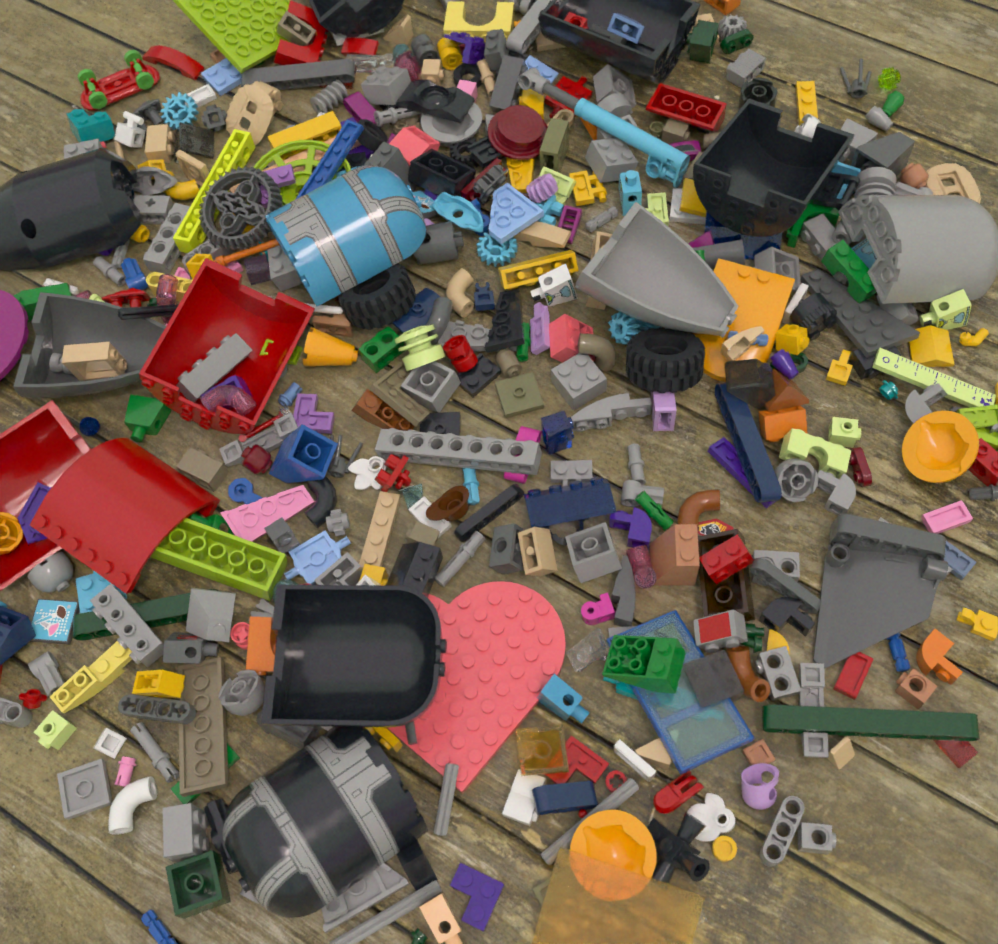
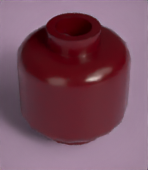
[241,444,273,475]

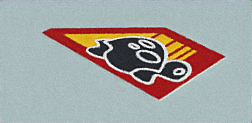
[698,518,734,536]

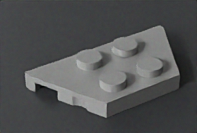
[323,863,410,933]

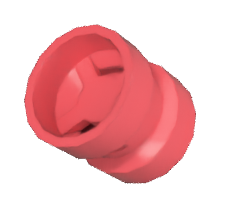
[230,622,249,650]

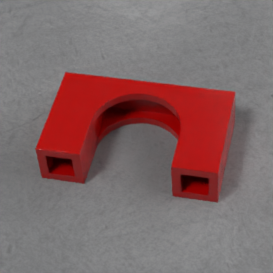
[274,0,328,66]

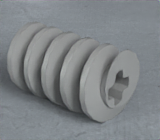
[310,79,348,113]

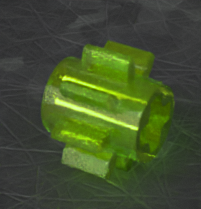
[878,67,901,91]

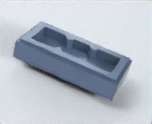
[944,541,977,580]

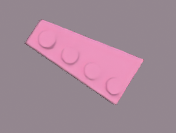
[220,485,315,542]

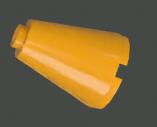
[303,327,358,367]

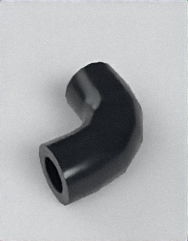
[304,476,337,528]

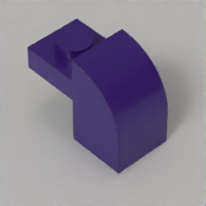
[609,507,652,550]

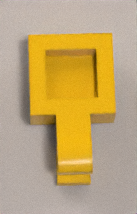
[826,349,853,386]
[956,608,998,641]

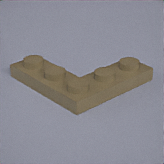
[370,361,430,427]

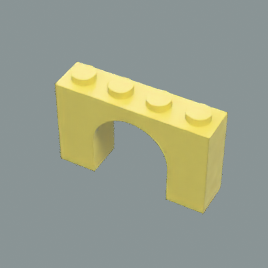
[443,1,515,44]

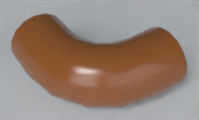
[677,490,720,531]
[727,646,770,702]

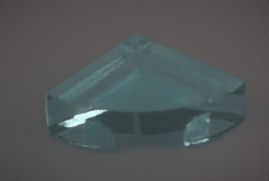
[402,483,423,509]

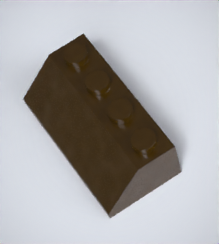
[698,529,755,622]

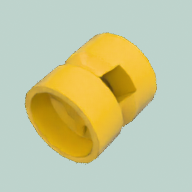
[437,37,463,70]

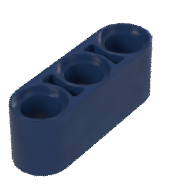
[532,781,598,815]

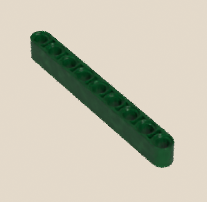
[762,705,980,741]

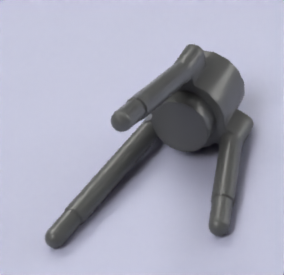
[840,58,871,99]
[327,434,363,478]

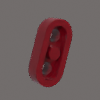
[849,447,872,487]

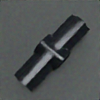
[203,798,239,874]

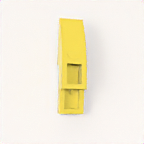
[50,641,132,713]

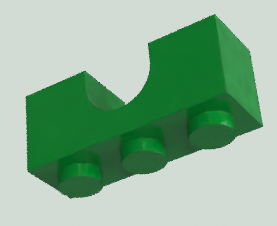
[821,240,876,304]

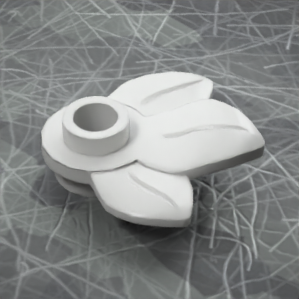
[348,456,387,490]
[687,793,735,842]

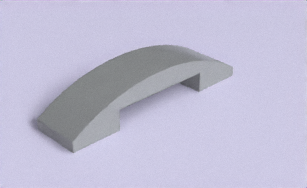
[219,413,298,466]
[799,663,829,758]

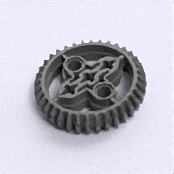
[199,166,283,251]

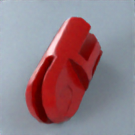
[653,770,704,814]

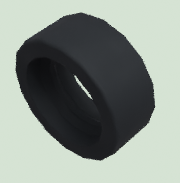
[357,119,388,152]

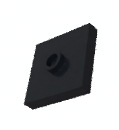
[419,412,461,451]

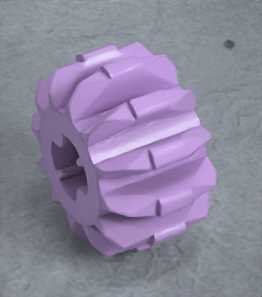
[526,174,558,203]

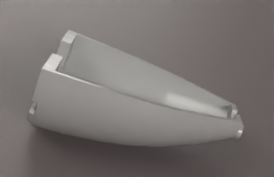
[575,202,739,338]

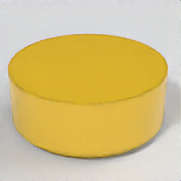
[712,835,737,862]

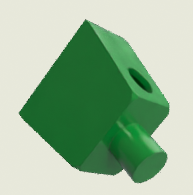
[124,394,172,443]

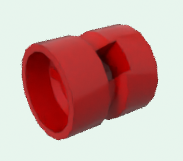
[443,335,478,372]

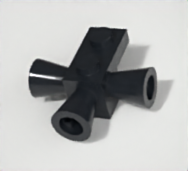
[647,812,710,890]

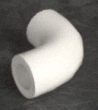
[108,776,157,834]

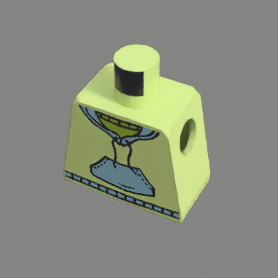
[919,289,972,330]

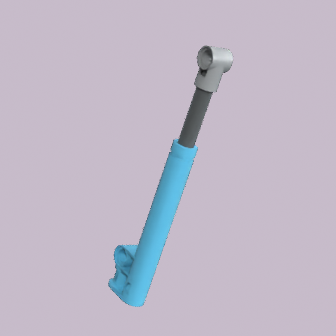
[518,68,690,188]

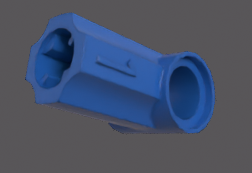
[121,258,149,290]

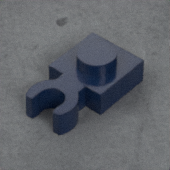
[474,282,495,311]

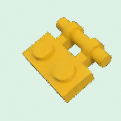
[569,170,607,206]

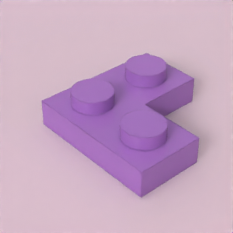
[260,164,296,208]
[293,393,335,434]

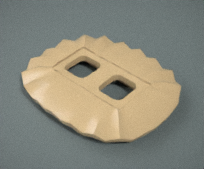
[225,85,274,145]
[925,163,981,204]

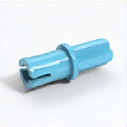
[462,468,480,505]

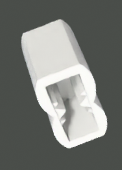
[502,768,546,826]

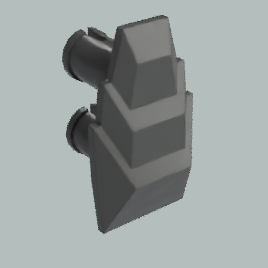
[123,99,165,137]

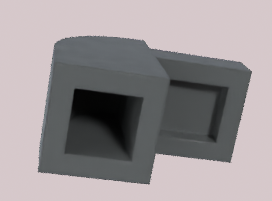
[264,517,300,554]

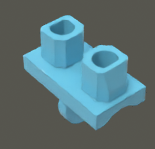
[535,195,564,226]

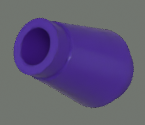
[770,349,799,380]

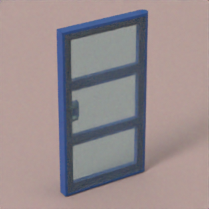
[606,610,755,775]

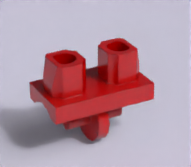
[374,454,411,492]

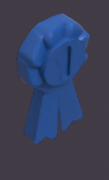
[228,478,263,505]

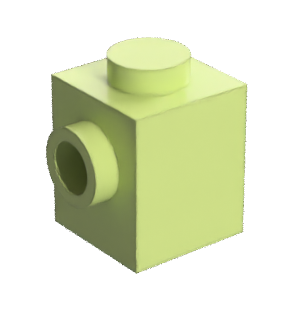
[828,417,861,448]
[34,710,77,750]

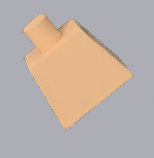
[420,892,463,944]

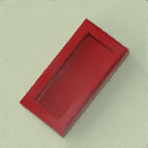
[833,652,874,700]

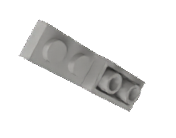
[571,393,652,432]

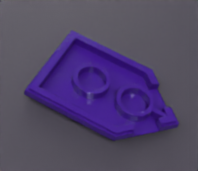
[18,482,51,545]

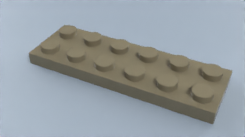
[178,657,229,797]

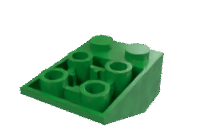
[602,635,686,694]

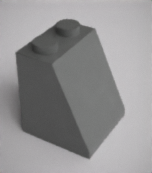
[851,132,915,176]
[363,142,418,192]

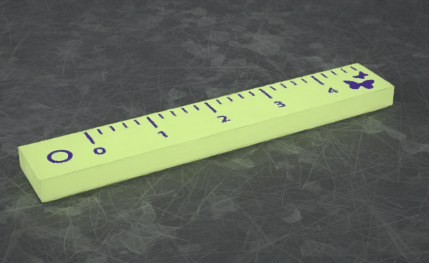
[872,348,996,408]

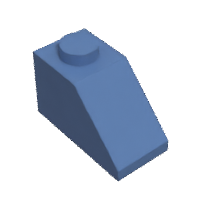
[607,13,645,44]

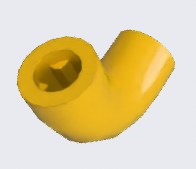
[163,170,199,200]

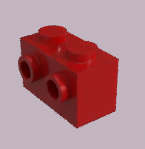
[699,534,754,584]

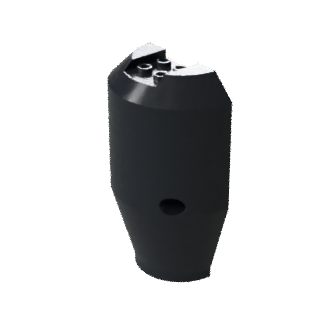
[0,148,141,271]

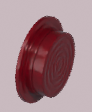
[488,105,548,160]

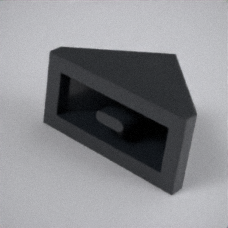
[397,839,438,891]

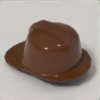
[426,486,469,521]

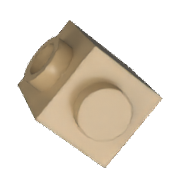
[421,59,444,86]

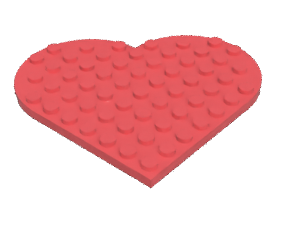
[386,581,566,794]

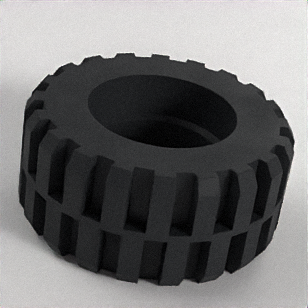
[338,263,416,330]
[626,327,705,393]

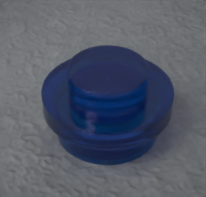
[79,417,100,436]

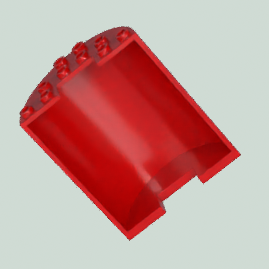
[139,258,315,434]
[0,400,91,591]

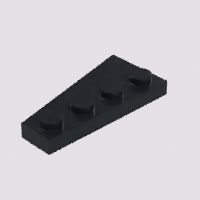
[484,288,525,353]

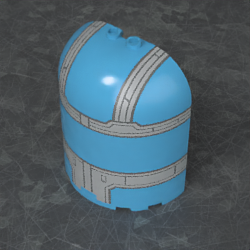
[265,165,426,306]

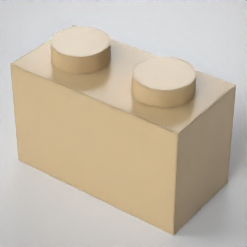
[145,124,175,163]
[517,527,558,576]

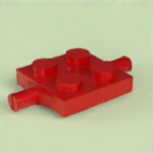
[544,76,593,118]

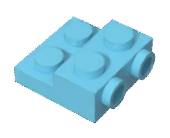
[76,571,127,613]

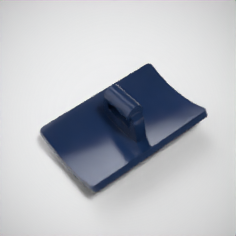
[392,288,440,333]

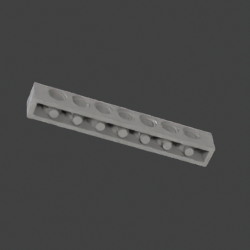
[375,428,542,475]

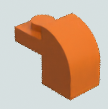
[916,629,963,685]

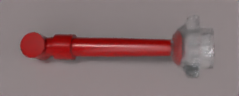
[239,405,291,442]

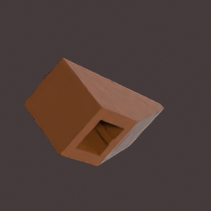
[351,389,415,431]

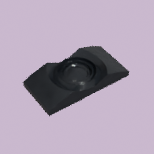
[396,80,475,123]

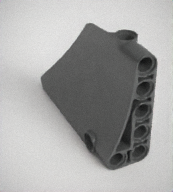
[813,514,948,669]

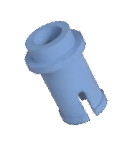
[278,382,302,408]

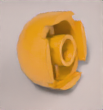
[0,512,23,555]

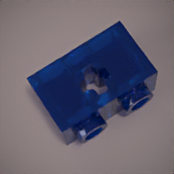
[541,411,574,455]

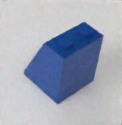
[269,424,338,483]

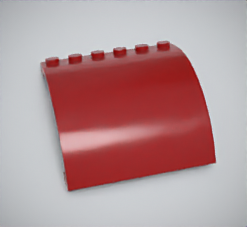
[30,438,220,594]

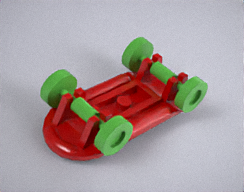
[78,50,160,111]

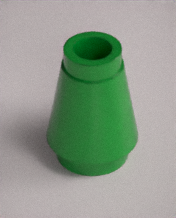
[882,91,905,118]

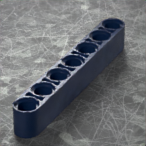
[715,382,782,503]

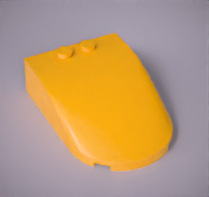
[693,258,795,382]

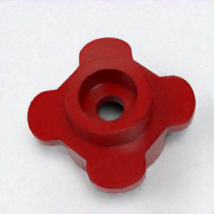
[19,689,47,709]

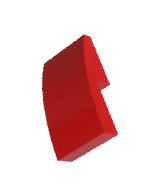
[341,38,379,59]

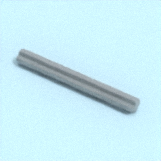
[541,778,639,865]
[330,881,442,944]

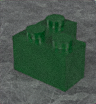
[687,20,719,64]

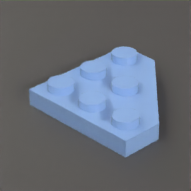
[489,183,544,244]

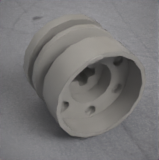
[854,167,897,198]

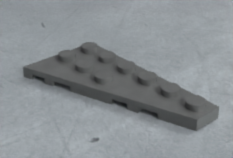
[800,269,920,358]

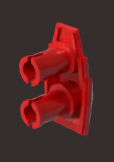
[102,287,151,308]

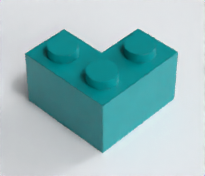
[66,109,115,142]

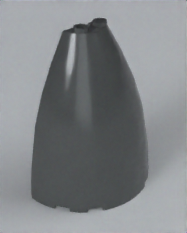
[13,292,166,398]

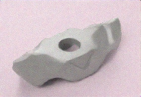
[132,167,178,195]

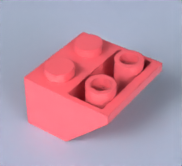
[389,126,440,166]
[549,314,595,363]

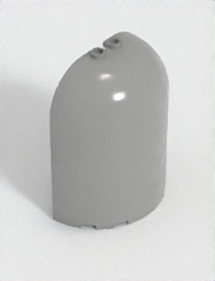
[838,195,998,304]

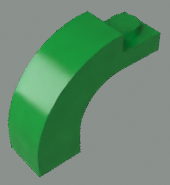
[786,199,840,248]

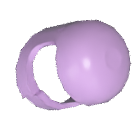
[741,763,779,810]

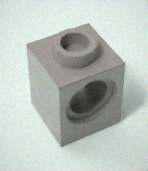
[798,822,836,855]

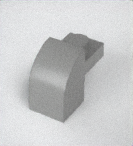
[597,93,635,121]
[905,383,947,424]
[816,470,856,516]

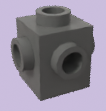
[201,105,227,131]

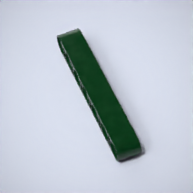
[73,589,219,641]

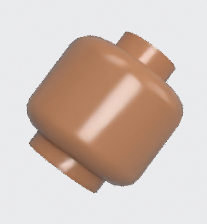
[900,163,929,189]

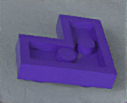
[450,863,504,932]

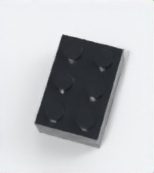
[408,148,476,197]

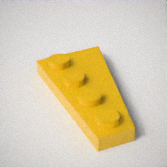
[506,157,535,194]

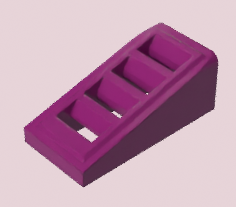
[558,205,583,244]
[688,230,715,248]

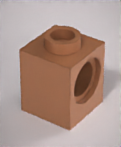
[895,668,938,710]

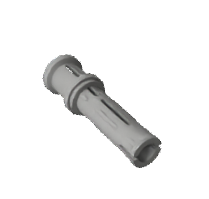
[374,107,422,127]

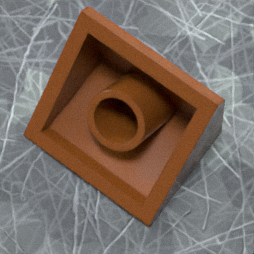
[755,369,809,412]

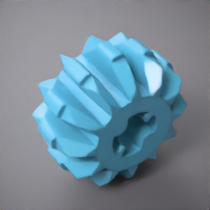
[608,311,642,344]

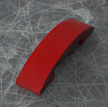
[142,45,205,80]

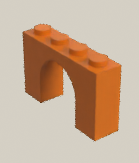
[246,616,276,676]

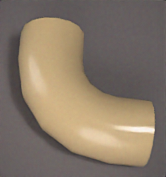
[446,268,474,318]

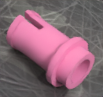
[114,757,137,787]

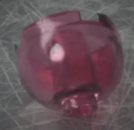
[394,50,421,81]

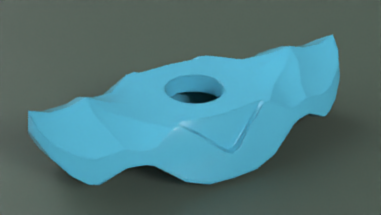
[432,192,483,232]

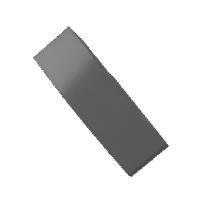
[611,555,636,627]

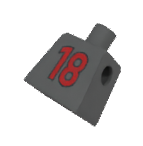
[163,632,219,664]

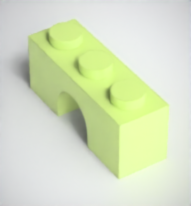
[779,428,851,479]

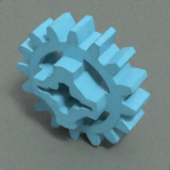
[160,92,199,131]
[477,232,518,267]

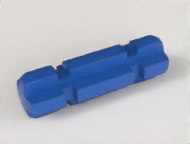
[887,633,910,672]
[141,909,177,944]

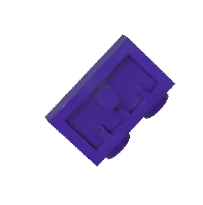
[444,31,485,64]

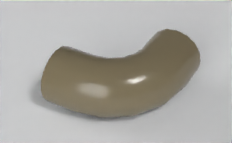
[578,333,616,371]

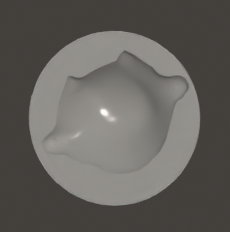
[421,103,482,147]

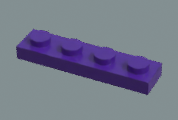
[707,437,782,509]

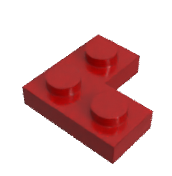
[543,736,609,784]

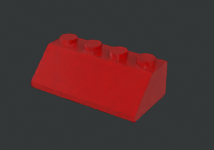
[646,83,727,131]

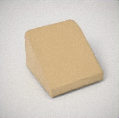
[827,737,855,770]

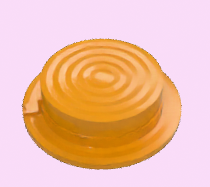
[902,411,979,483]
[570,810,656,900]

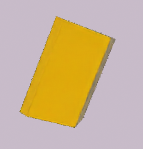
[908,325,954,367]

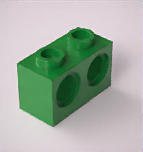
[358,326,405,374]

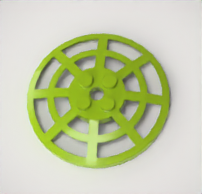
[248,140,351,210]

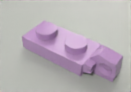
[530,302,550,355]

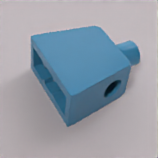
[537,674,590,724]

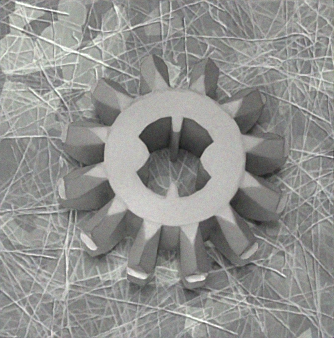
[718,14,747,41]

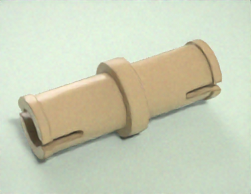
[477,59,495,96]

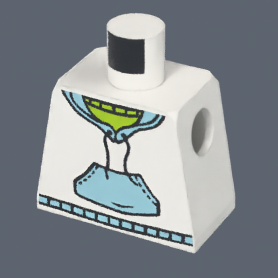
[530,264,578,306]

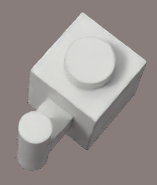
[114,111,145,147]

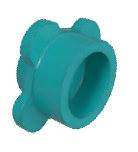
[879,380,898,400]

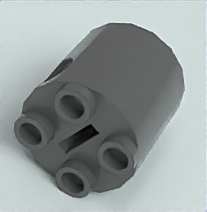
[414,221,464,265]

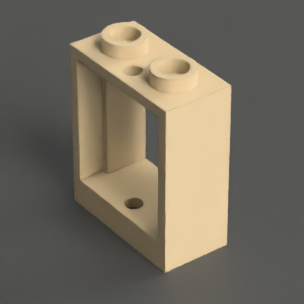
[62,342,127,381]

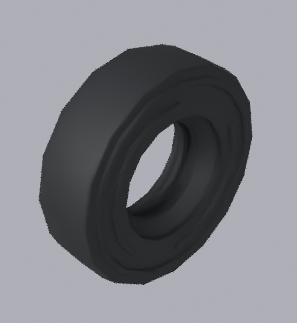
[453,63,482,88]

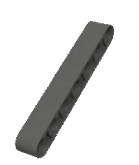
[241,59,355,90]

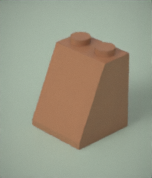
[650,524,699,586]

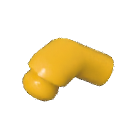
[959,328,989,346]

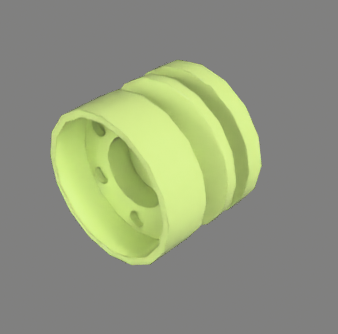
[394,324,445,371]

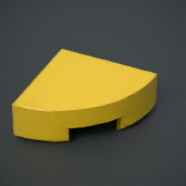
[766,629,790,655]

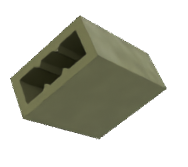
[540,118,569,173]

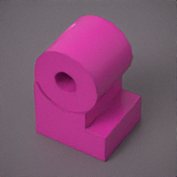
[581,592,615,625]

